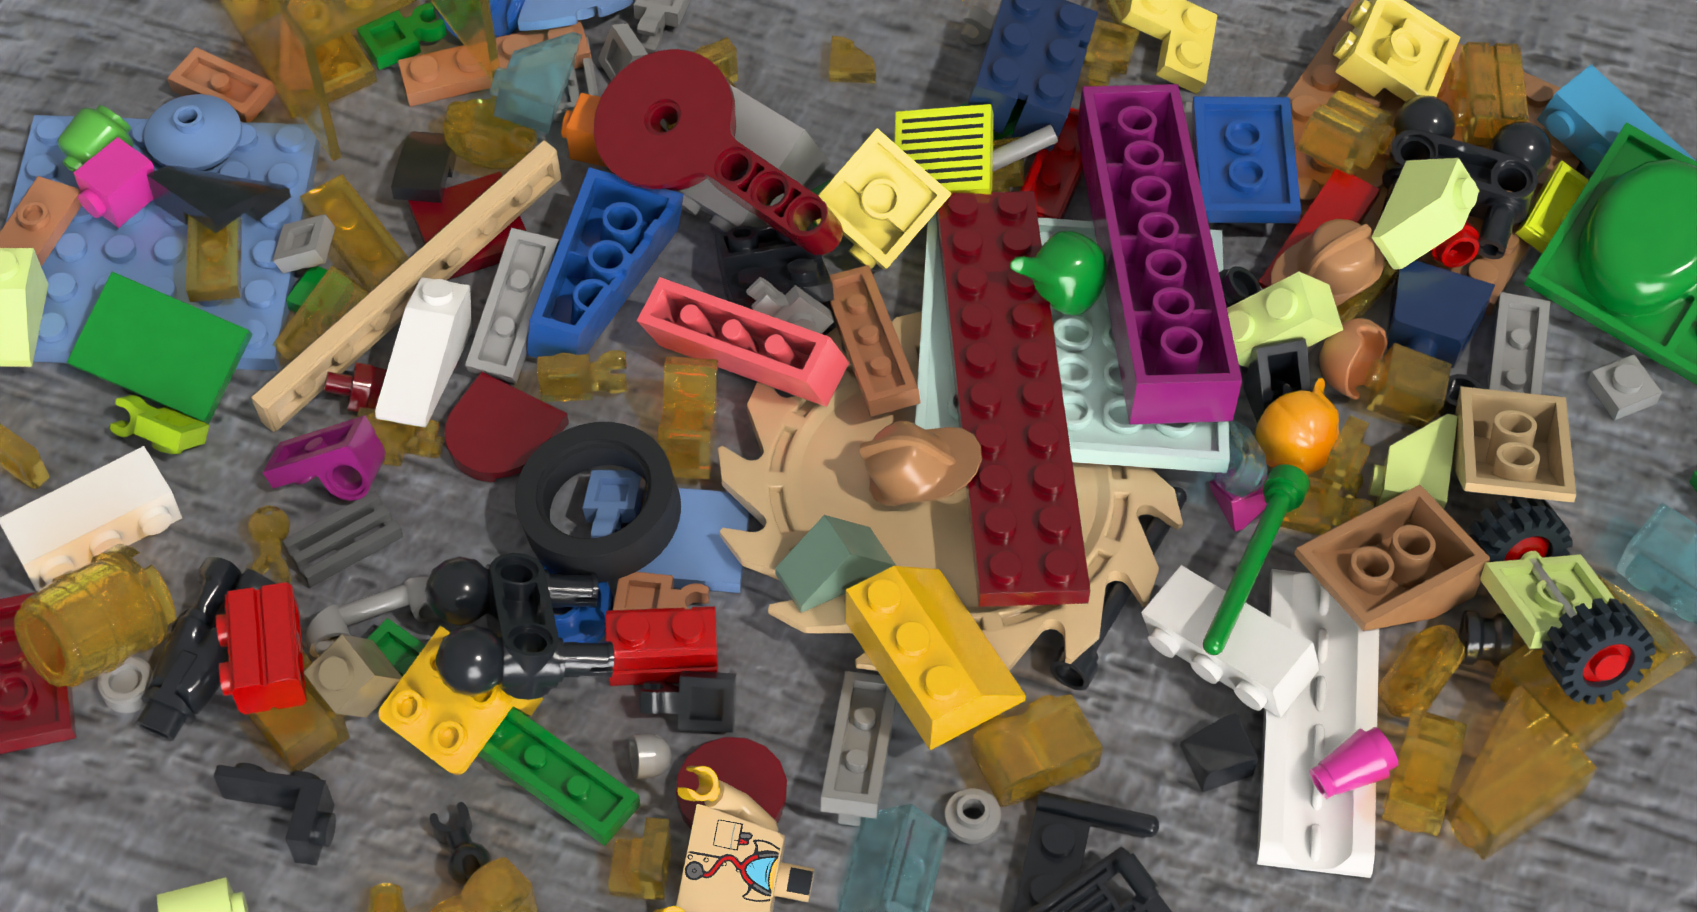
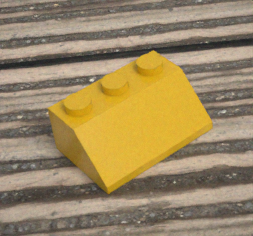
[845,566,1026,750]

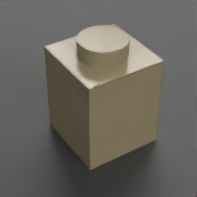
[303,634,402,717]

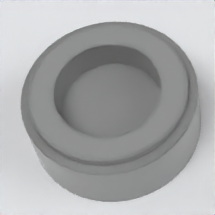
[98,656,153,713]

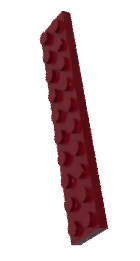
[936,191,1091,607]

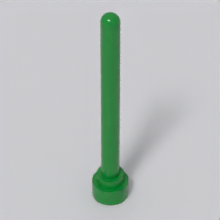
[1202,464,1310,655]

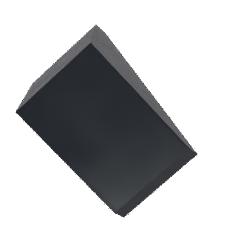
[1244,338,1312,423]

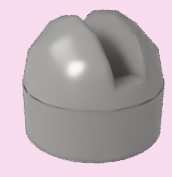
[628,733,672,779]

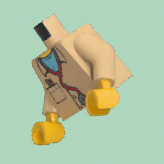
[653,766,815,912]

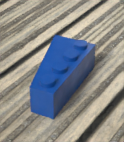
[527,167,684,369]

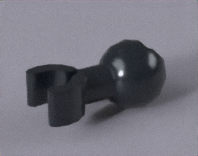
[430,802,492,887]

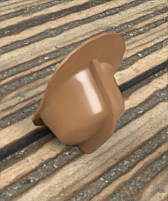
[1271,219,1385,307]
[859,421,982,506]

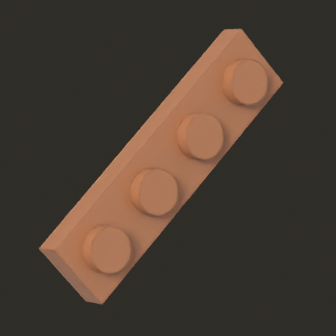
[398,20,592,107]
[827,265,921,417]

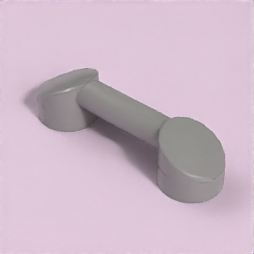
[305,577,440,658]

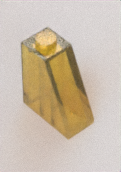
[1447,685,1597,861]

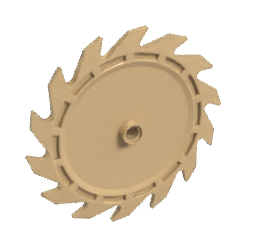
[718,311,1183,671]

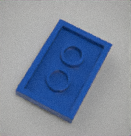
[1192,96,1301,223]

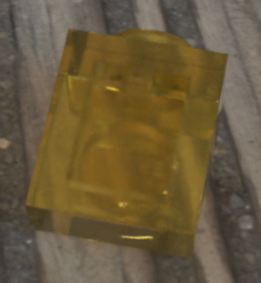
[608,817,672,900]

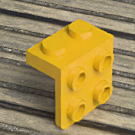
[379,626,544,775]

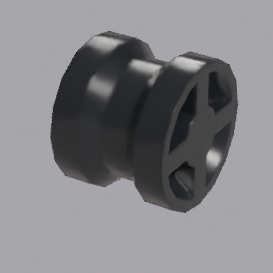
[1458,610,1513,668]

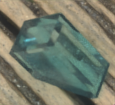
[490,32,582,134]

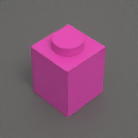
[73,137,155,228]

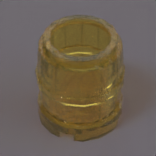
[14,544,176,687]

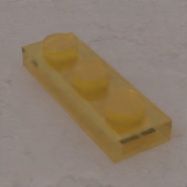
[300,174,409,293]

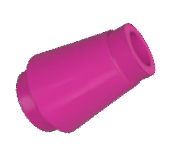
[1309,727,1398,799]

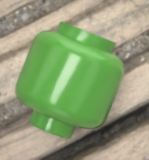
[58,105,133,172]

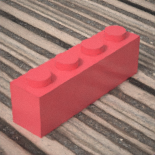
[636,277,849,407]

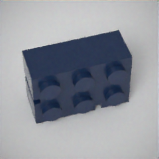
[966,0,1098,151]

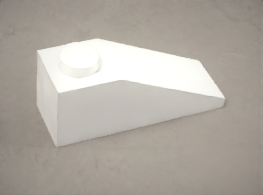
[375,277,472,427]

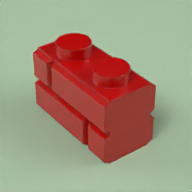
[216,582,307,714]
[606,606,719,686]

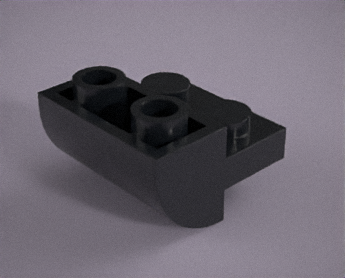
[715,222,834,310]

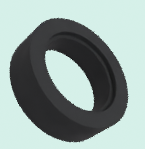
[515,422,681,582]

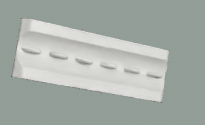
[1257,569,1379,878]

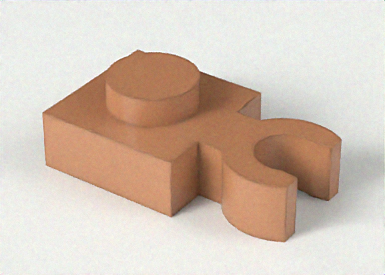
[613,572,710,610]

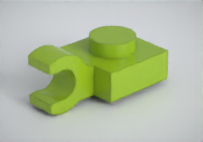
[109,395,210,454]

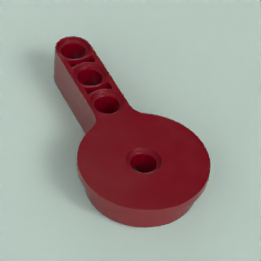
[594,49,843,255]

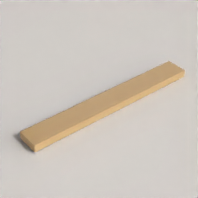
[251,140,561,433]

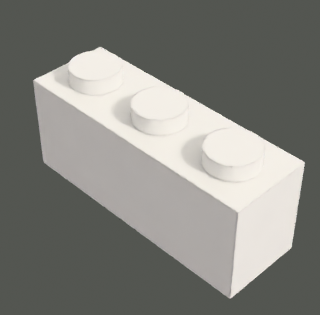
[0,446,182,592]
[1141,565,1320,718]

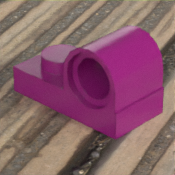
[262,415,385,501]

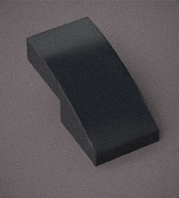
[391,131,460,203]

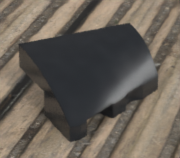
[147,166,291,233]

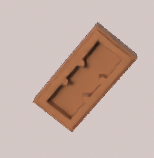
[0,176,82,267]

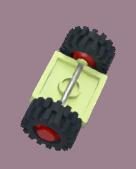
[1469,496,1656,704]

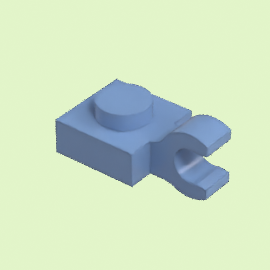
[582,470,646,538]

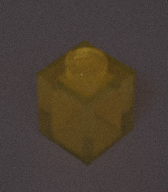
[1365,343,1452,429]

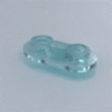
[1210,420,1268,497]

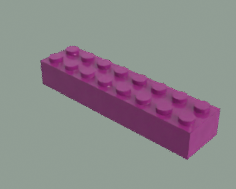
[1076,84,1242,425]

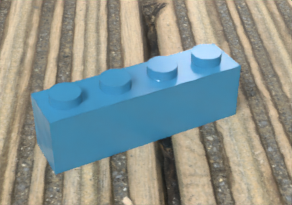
[1537,64,1697,173]

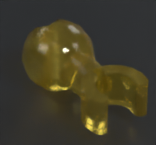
[248,505,292,584]

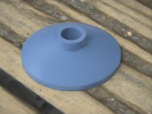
[144,94,242,170]

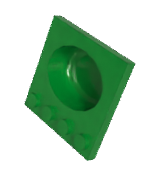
[1523,122,1697,385]

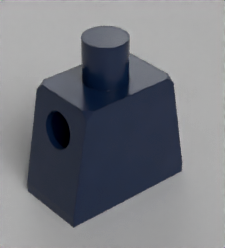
[1386,260,1495,378]

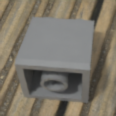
[675,85,830,233]

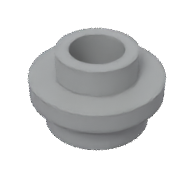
[945,788,1001,844]

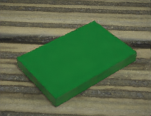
[67,272,253,424]

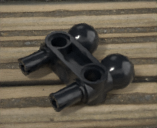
[1379,95,1551,260]
[425,553,614,700]

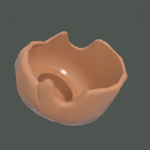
[1318,318,1388,400]

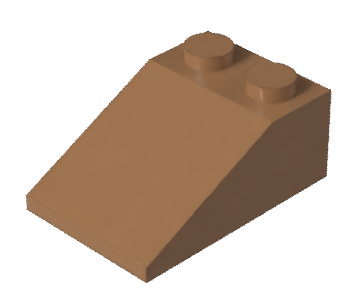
[1294,485,1490,631]

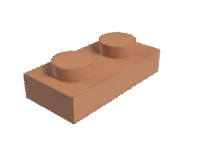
[167,47,276,122]

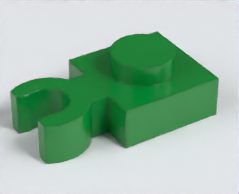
[356,3,447,70]

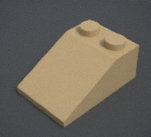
[1452,387,1576,503]

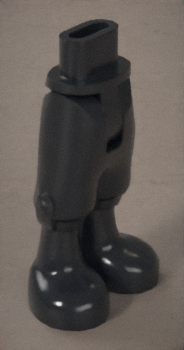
[135,557,276,741]

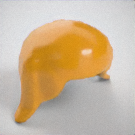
[1234,378,1340,475]

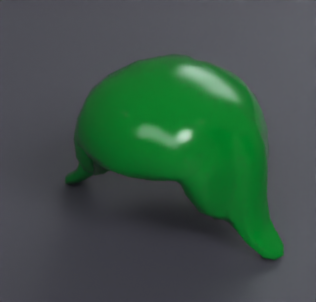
[1010,231,1107,315]

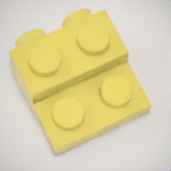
[1333,0,1460,101]
[814,128,951,270]

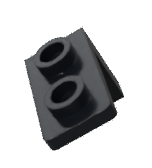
[214,763,336,866]

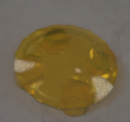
[442,93,538,169]

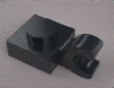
[640,671,737,733]

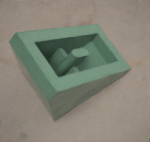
[775,515,896,613]

